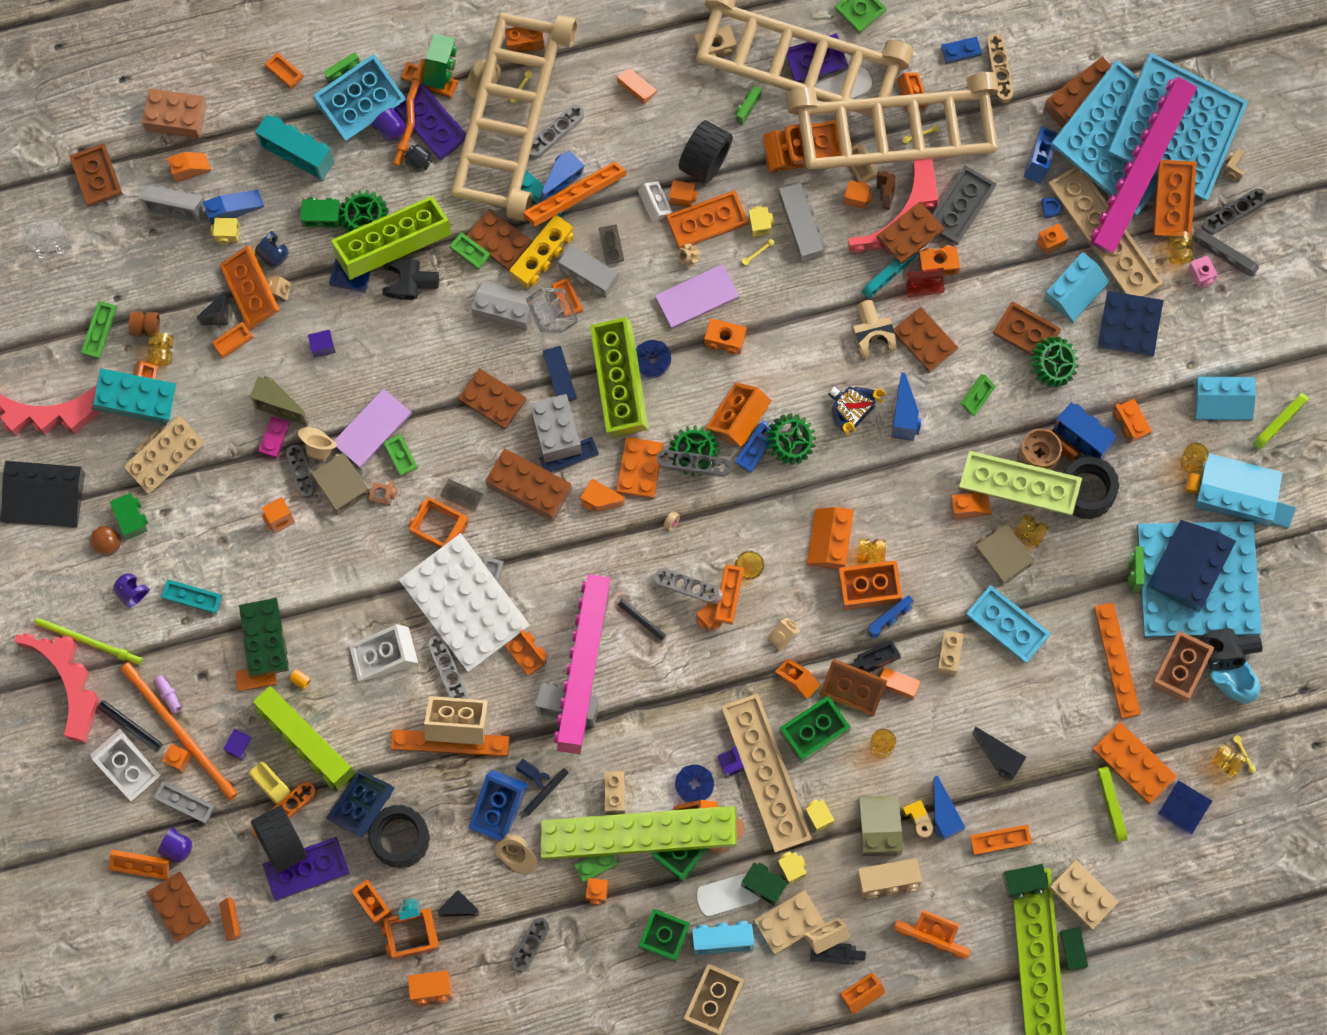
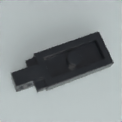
[848,640,901,673]
[810,943,866,965]

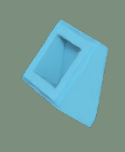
[1272,502,1296,528]

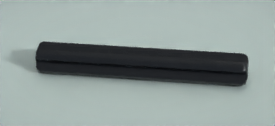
[97,700,163,752]

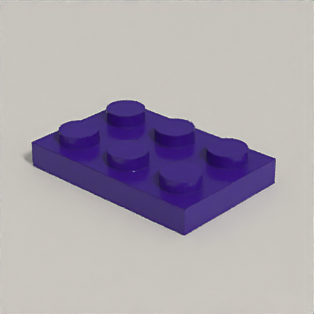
[786,33,848,83]

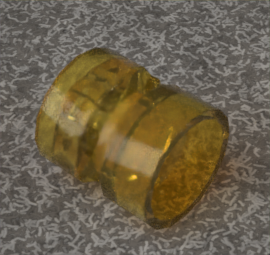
[1168,231,1193,264]
[147,333,174,366]
[1180,442,1209,473]
[1015,514,1049,548]
[857,538,886,563]
[869,728,896,758]
[1210,742,1247,778]

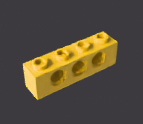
[509,215,574,289]

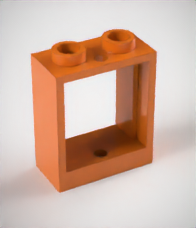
[408,497,469,549]
[381,908,440,960]

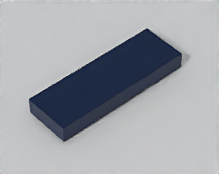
[543,345,577,401]
[539,437,599,474]

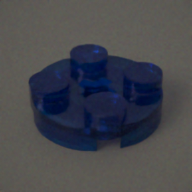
[636,340,671,378]
[675,764,714,803]

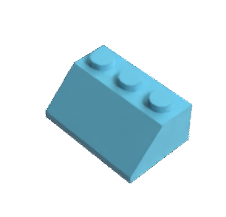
[1044,252,1109,323]
[1194,377,1256,420]
[692,921,754,955]

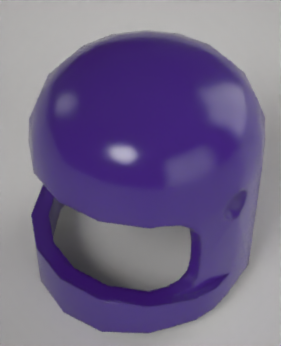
[371,108,406,141]
[113,573,150,608]
[157,827,192,863]

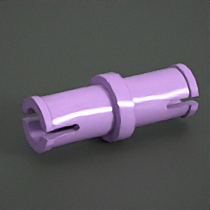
[153,675,183,714]

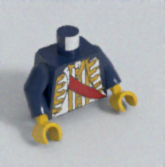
[828,386,887,437]

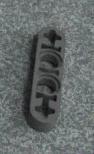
[1202,189,1267,235]
[1192,229,1259,276]
[657,450,731,477]

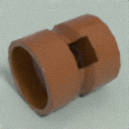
[129,311,160,337]

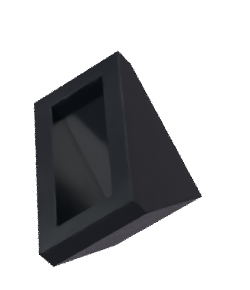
[438,890,479,917]

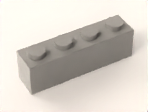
[779,183,825,263]

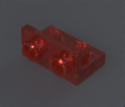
[905,268,945,298]

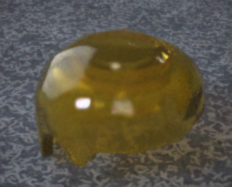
[735,550,764,580]

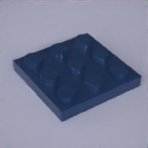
[1097,290,1164,356]
[326,770,395,838]

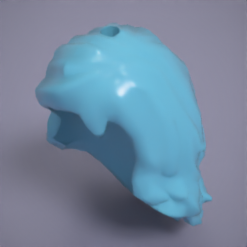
[1209,661,1261,704]

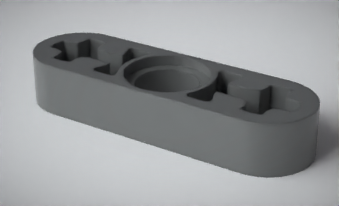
[286,445,315,498]
[512,918,549,972]

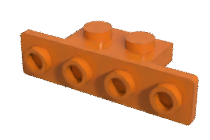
[894,909,971,959]

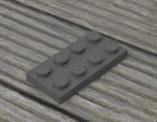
[932,165,997,245]

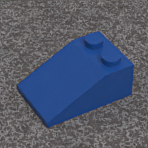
[891,372,922,441]
[468,770,528,841]

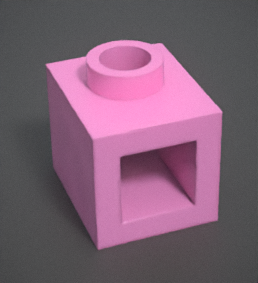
[1188,255,1218,288]

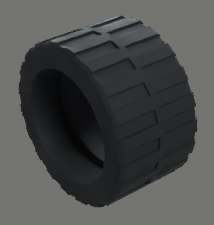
[678,120,733,184]
[1063,456,1119,519]
[368,805,430,868]
[251,806,307,873]

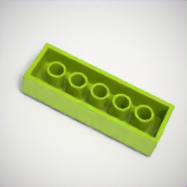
[331,196,451,280]
[590,317,649,438]
[253,686,355,791]

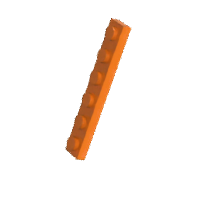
[523,161,626,227]
[1094,602,1141,719]
[391,729,509,757]

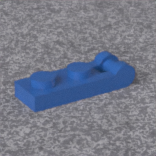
[735,420,771,473]
[868,595,914,639]

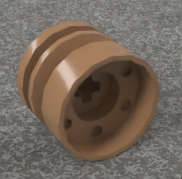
[1017,428,1062,470]

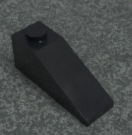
[972,727,1026,780]

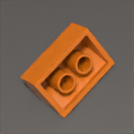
[705,382,772,447]
[807,507,854,570]

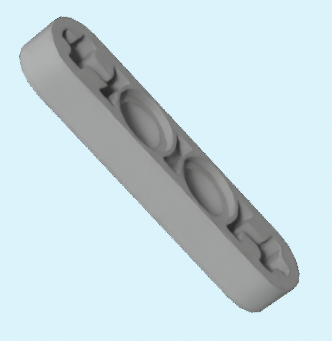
[529,105,584,159]
[654,568,723,604]
[428,636,468,699]

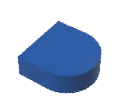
[1041,198,1062,218]

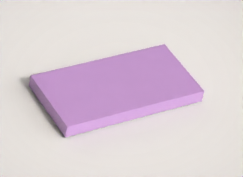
[655,264,739,329]
[334,389,412,469]

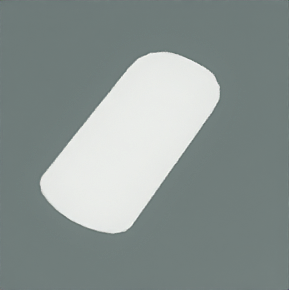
[815,67,872,103]
[697,873,760,916]

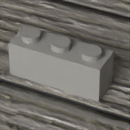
[558,245,618,297]

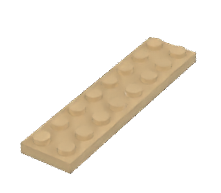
[1048,166,1164,297]
[721,693,812,853]

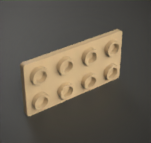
[124,415,204,494]

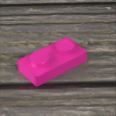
[259,416,290,458]

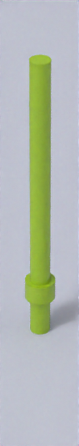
[34,618,143,665]

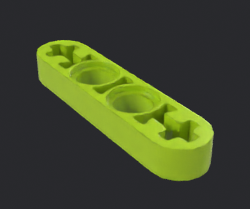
[1253,392,1310,450]
[1097,767,1128,843]

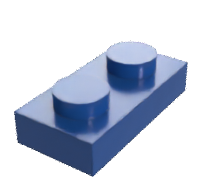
[941,36,982,64]

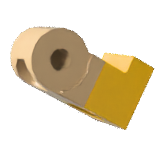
[902,800,933,839]

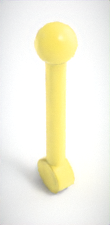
[509,71,532,103]
[903,125,939,144]
[742,239,774,266]
[1233,735,1256,773]

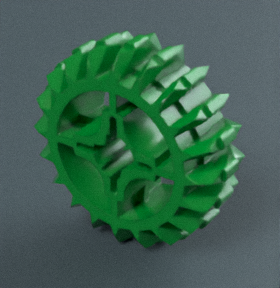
[339,189,389,233]
[1029,336,1079,388]
[765,413,817,465]
[668,425,720,477]

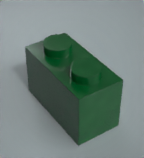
[741,862,788,906]
[1002,864,1048,900]

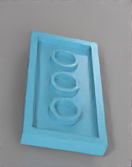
[966,585,1051,664]

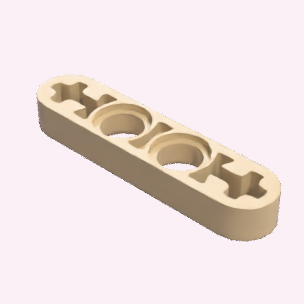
[987,33,1013,103]

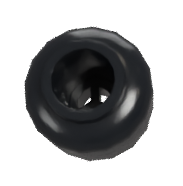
[404,144,432,172]

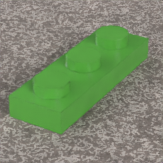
[81,301,117,359]

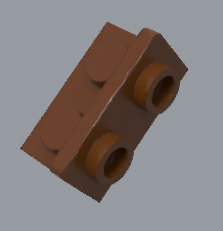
[877,171,896,210]

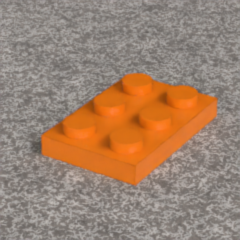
[617,437,664,499]

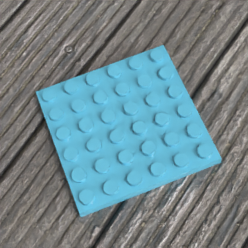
[1107,53,1248,201]
[1050,60,1157,217]
[1137,521,1262,638]

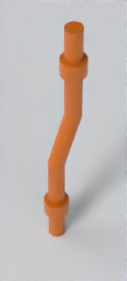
[393,59,425,166]

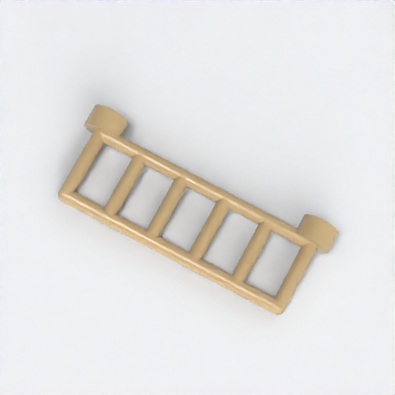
[696,0,914,117]
[451,13,578,222]
[786,72,999,170]

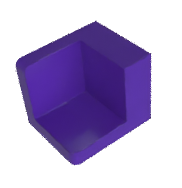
[308,330,336,358]
[223,728,251,761]
[717,746,744,778]

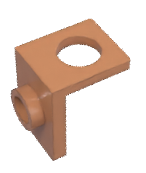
[369,480,397,506]

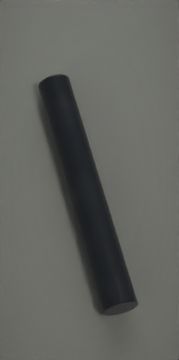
[618,599,667,641]
[523,768,569,816]

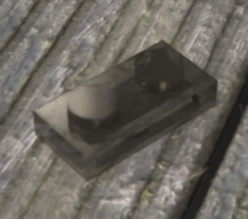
[598,224,624,265]
[440,479,483,512]

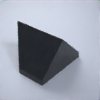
[197,292,229,325]

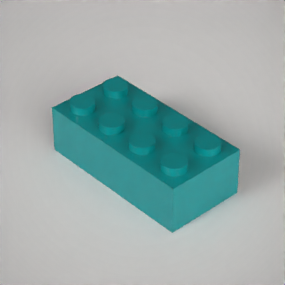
[255,114,334,181]
[91,368,176,425]

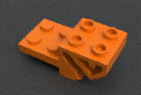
[761,120,841,173]

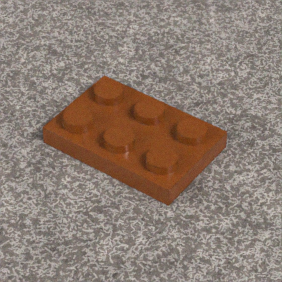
[69,143,123,207]
[877,202,945,265]
[466,209,533,271]
[993,301,1061,357]
[894,307,958,373]
[458,368,527,430]
[819,659,888,717]
[146,871,211,943]

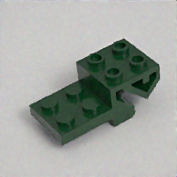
[239,597,289,678]

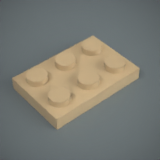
[1049,860,1118,931]
[754,890,825,955]

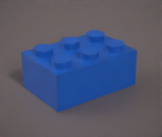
[1053,402,1116,459]

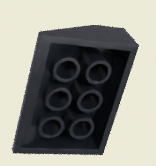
[1,461,85,528]

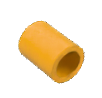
[1185,473,1201,494]
[289,669,311,690]

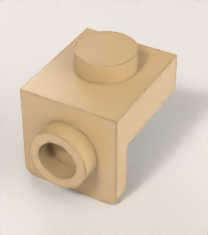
[1224,148,1244,182]
[265,276,291,300]
[767,618,800,651]

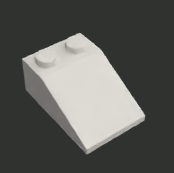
[349,624,418,682]
[90,729,161,801]

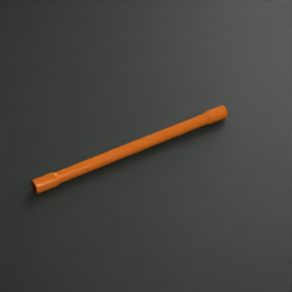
[120,662,238,801]

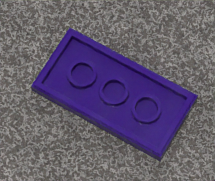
[395,83,466,161]
[262,836,350,901]

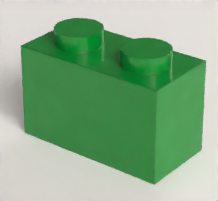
[301,197,341,228]
[109,492,149,540]

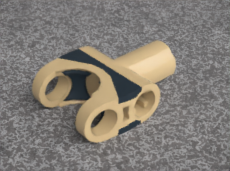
[852,300,896,359]

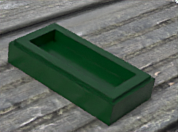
[1060,927,1088,970]

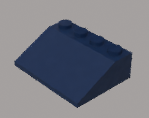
[1147,520,1236,613]

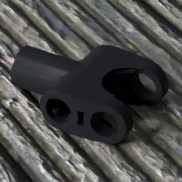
[382,259,439,300]
[1200,628,1263,671]

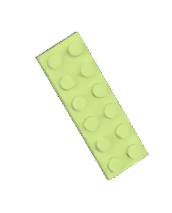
[959,451,1082,516]

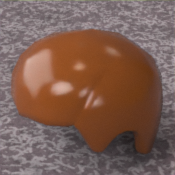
[89,526,121,555]

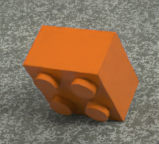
[408,970,453,1007]

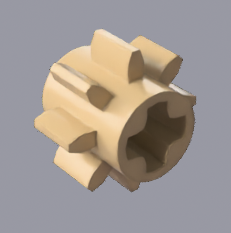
[677,244,701,267]

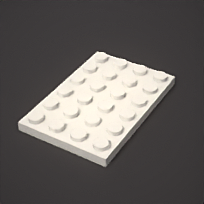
[399,533,530,672]

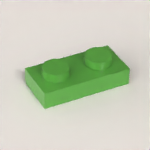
[324,52,360,84]
[735,85,762,126]
[450,232,491,270]
[960,374,996,416]
[384,434,418,477]
[574,855,619,883]

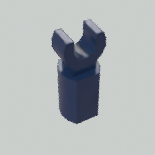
[516,759,550,788]

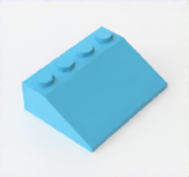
[312,54,406,141]
[1194,453,1282,527]

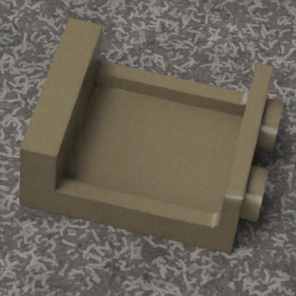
[311,452,370,515]
[975,524,1035,586]

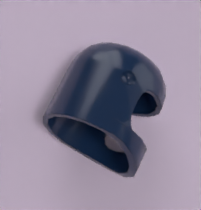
[255,231,289,267]

